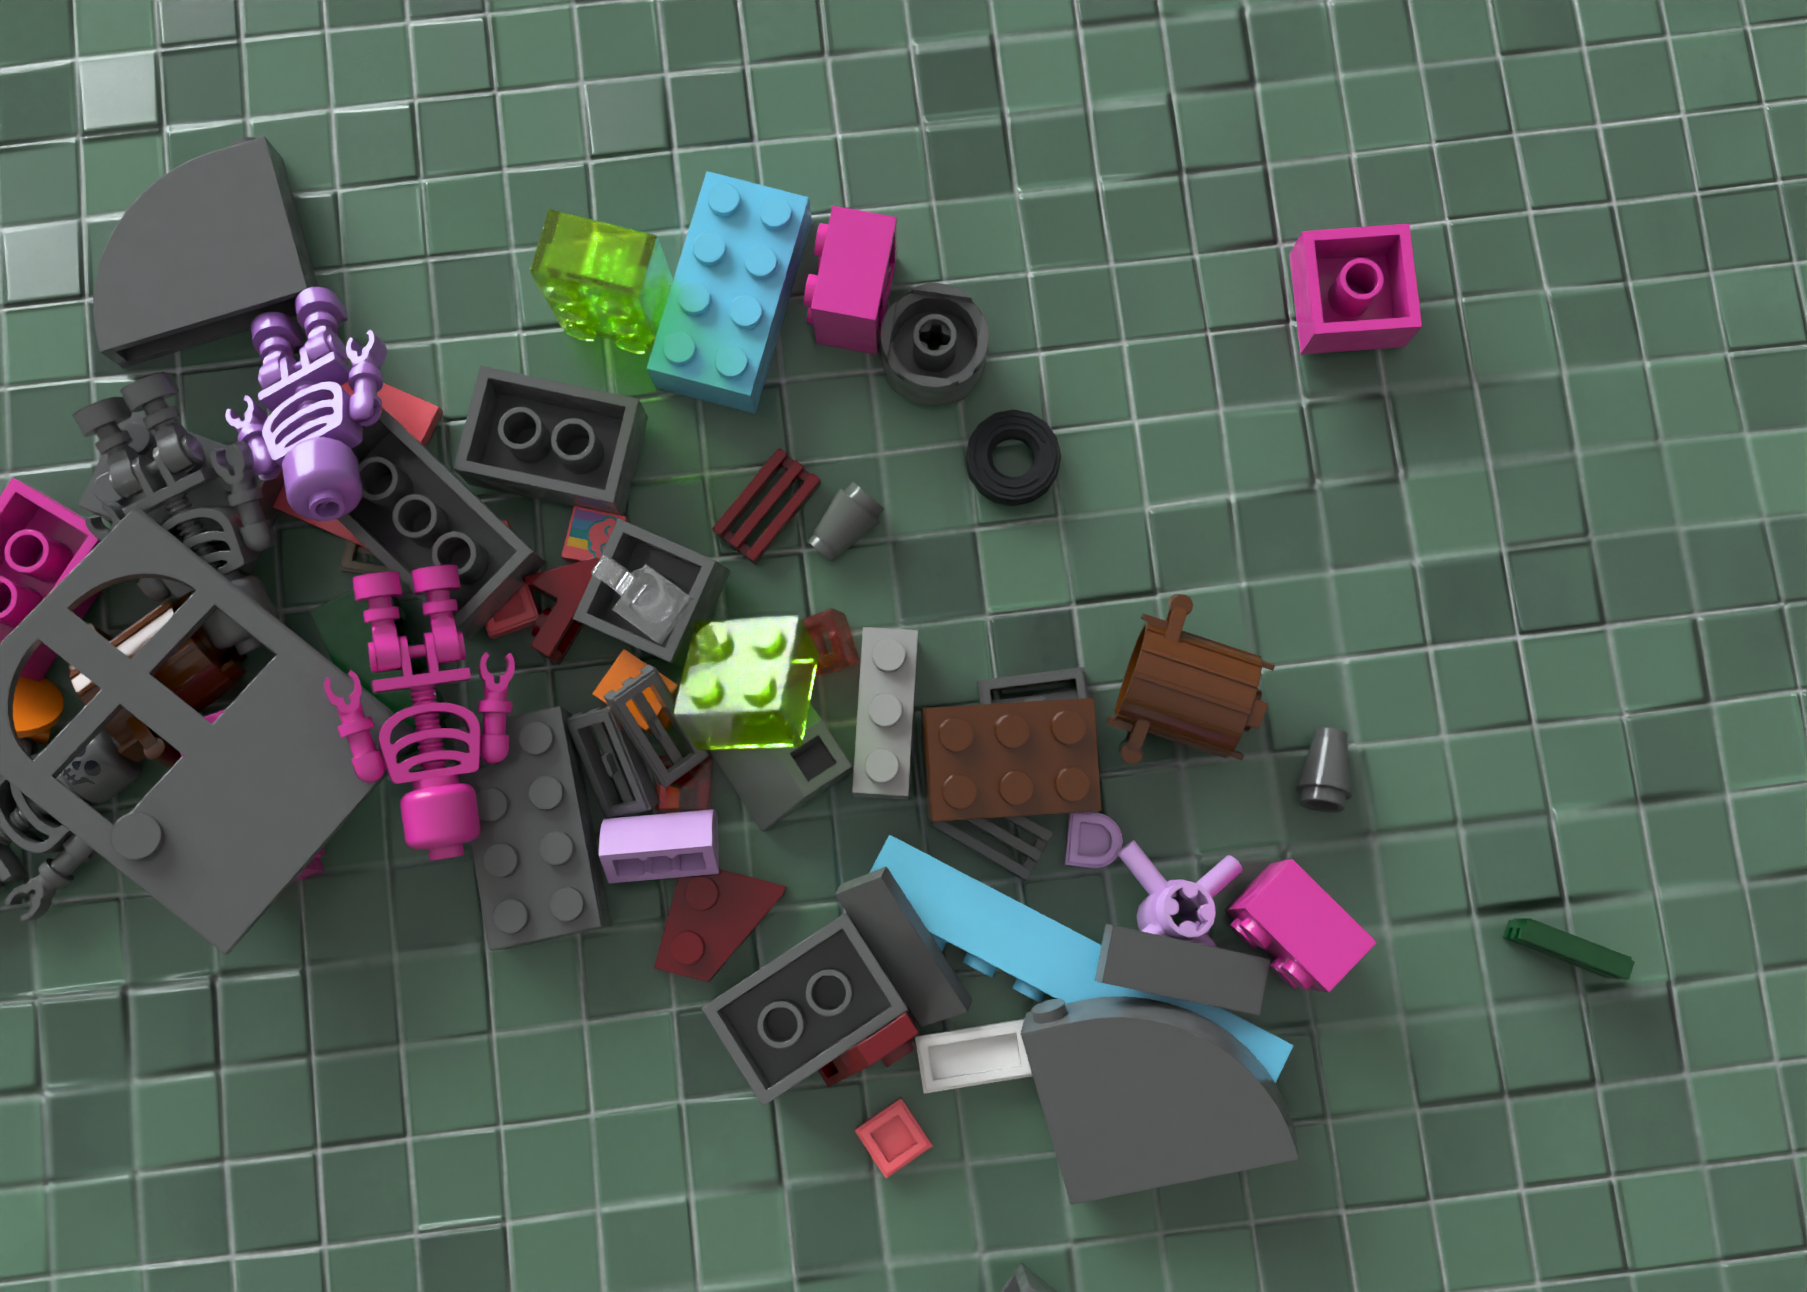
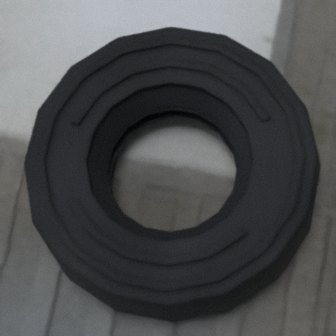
[965,409,1061,506]

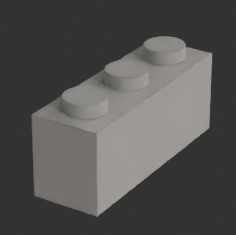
[852,627,918,801]

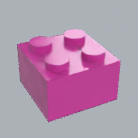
[804,205,897,355]
[1289,224,1422,355]
[1225,859,1377,992]

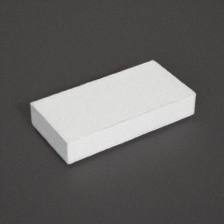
[915,1019,1033,1094]

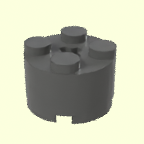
[881,283,989,406]

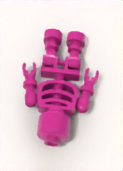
[324,565,515,861]

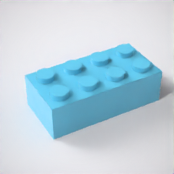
[646,171,812,414]

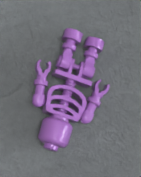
[225,286,387,521]

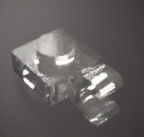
[591,555,694,644]

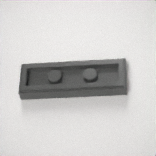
[835,866,972,1027]
[1095,924,1270,1016]

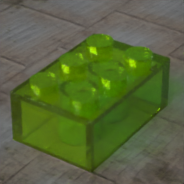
[530,209,673,354]

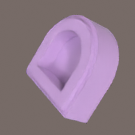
[1064,812,1123,869]

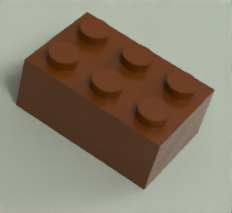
[921,698,1101,822]

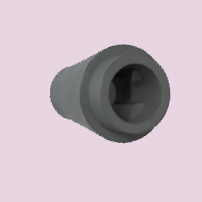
[808,481,884,562]
[1296,727,1352,812]

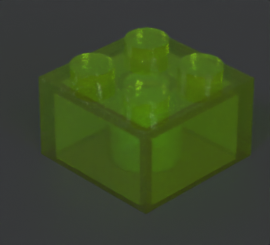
[673,615,819,750]

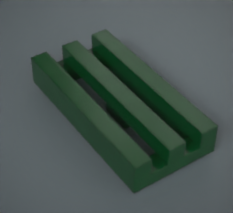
[1503,918,1635,980]

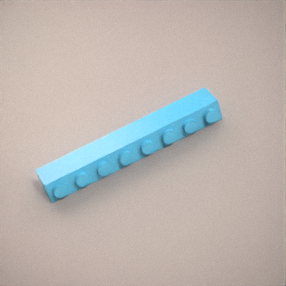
[870,835,1294,1083]

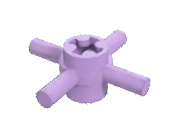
[1117,840,1242,948]

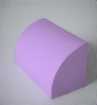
[599,809,719,884]

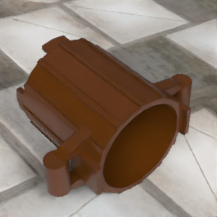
[69,593,247,769]
[1106,594,1275,764]

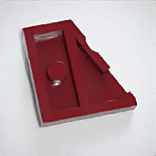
[654,869,787,982]
[818,1011,919,1087]

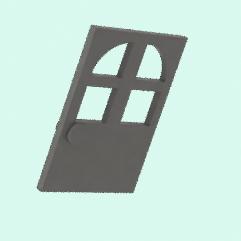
[0,507,416,955]

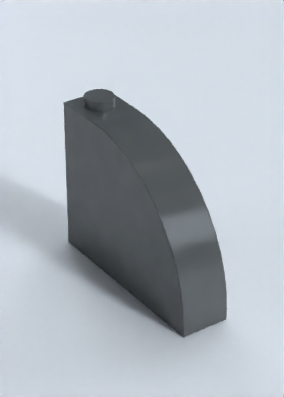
[93,136,318,368]
[1020,996,1299,1205]

